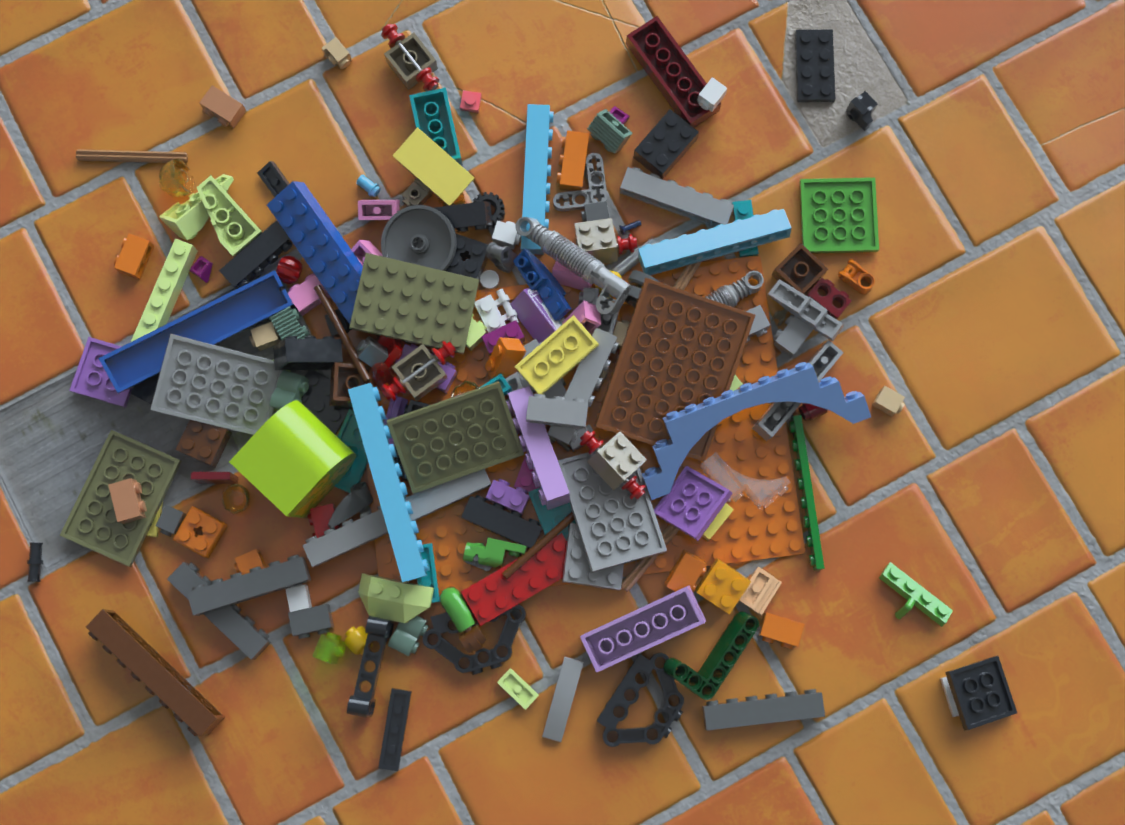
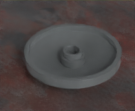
[381,205,457,271]

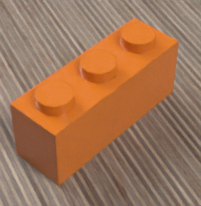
[556,130,589,191]

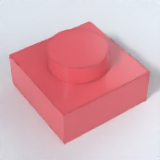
[460,90,482,113]

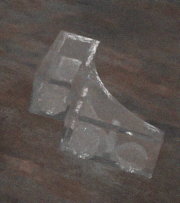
[699,452,791,509]

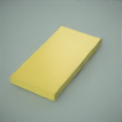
[393,127,475,206]
[515,315,599,395]

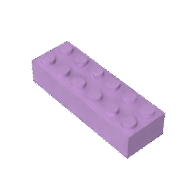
[506,386,570,510]
[580,585,706,673]

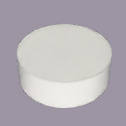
[480,270,499,289]

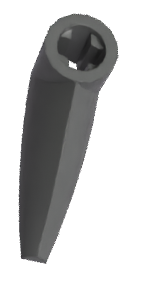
[328,482,373,528]

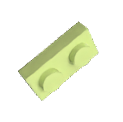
[497,668,539,710]

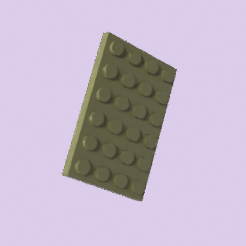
[349,253,479,354]
[386,381,524,494]
[60,430,182,567]

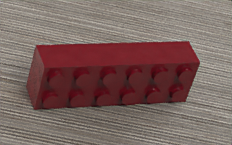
[626,16,721,128]

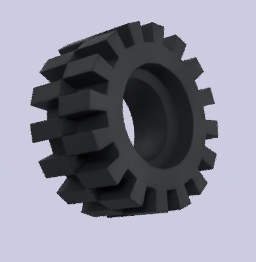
[473,192,505,229]

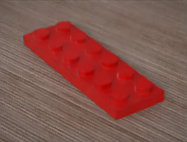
[460,533,567,626]

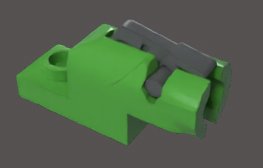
[463,538,527,571]

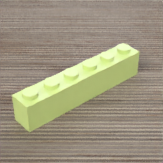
[131,238,198,342]

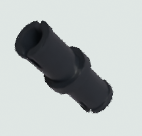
[27,542,43,582]

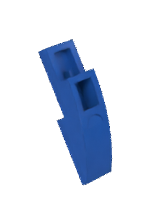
[513,249,571,321]

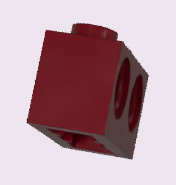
[807,278,852,319]

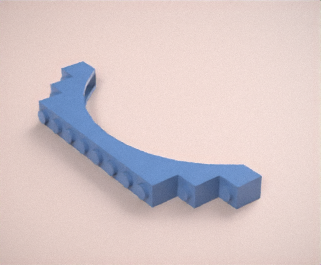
[642,362,871,500]

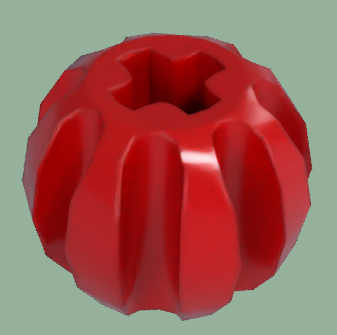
[276,256,303,284]

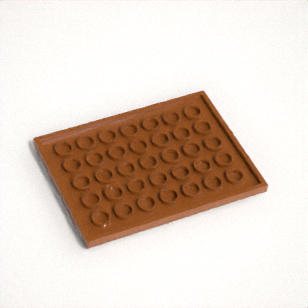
[594,277,756,462]

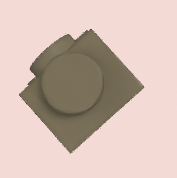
[402,178,432,207]

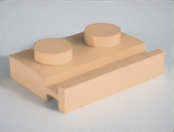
[739,567,782,615]

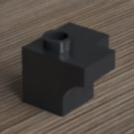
[846,91,878,131]

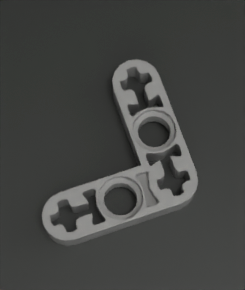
[553,153,607,211]

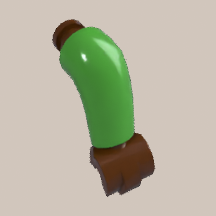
[440,587,486,653]

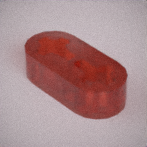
[371,362,394,395]

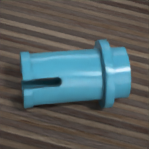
[356,175,381,197]

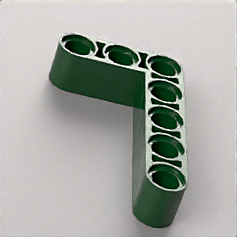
[664,611,759,700]

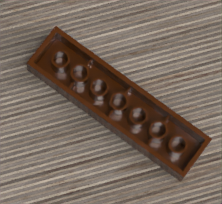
[86,609,225,737]

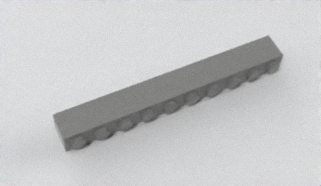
[302,469,491,567]

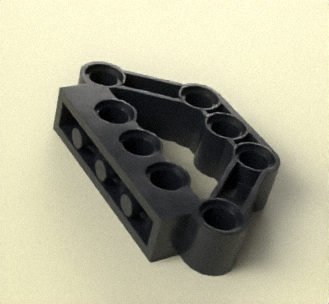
[423,604,526,675]
[596,653,684,747]

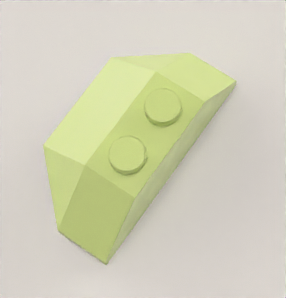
[358,573,434,623]

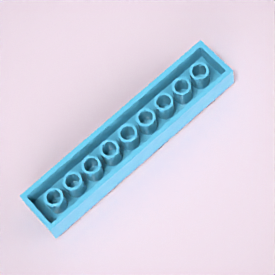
[348,383,430,582]

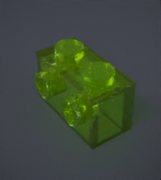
[312,632,346,664]

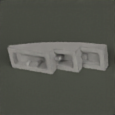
[768,279,844,341]
[542,656,583,742]

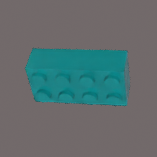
[409,88,463,165]

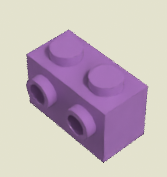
[486,479,530,515]

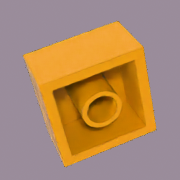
[695,558,751,615]

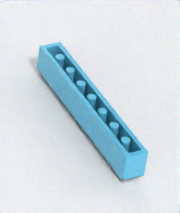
[521,104,554,255]
[638,209,791,275]

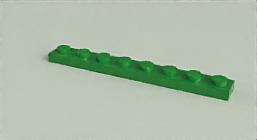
[789,415,825,571]

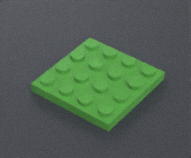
[799,177,879,253]

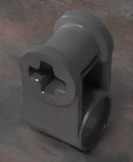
[486,242,518,273]

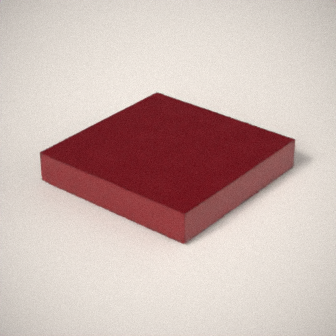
[191,472,238,484]

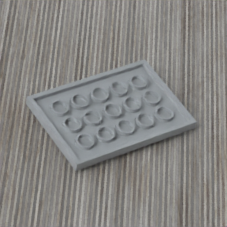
[150,334,283,435]
[558,441,667,573]

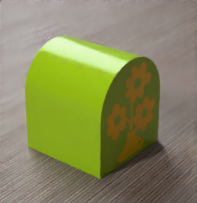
[229,400,356,518]

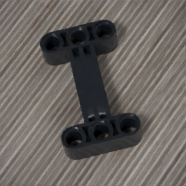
[347,616,394,718]

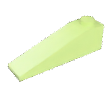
[159,174,234,240]
[196,175,262,256]

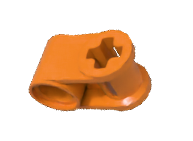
[837,259,875,294]

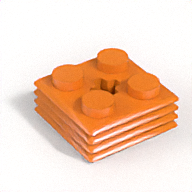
[173,506,227,558]

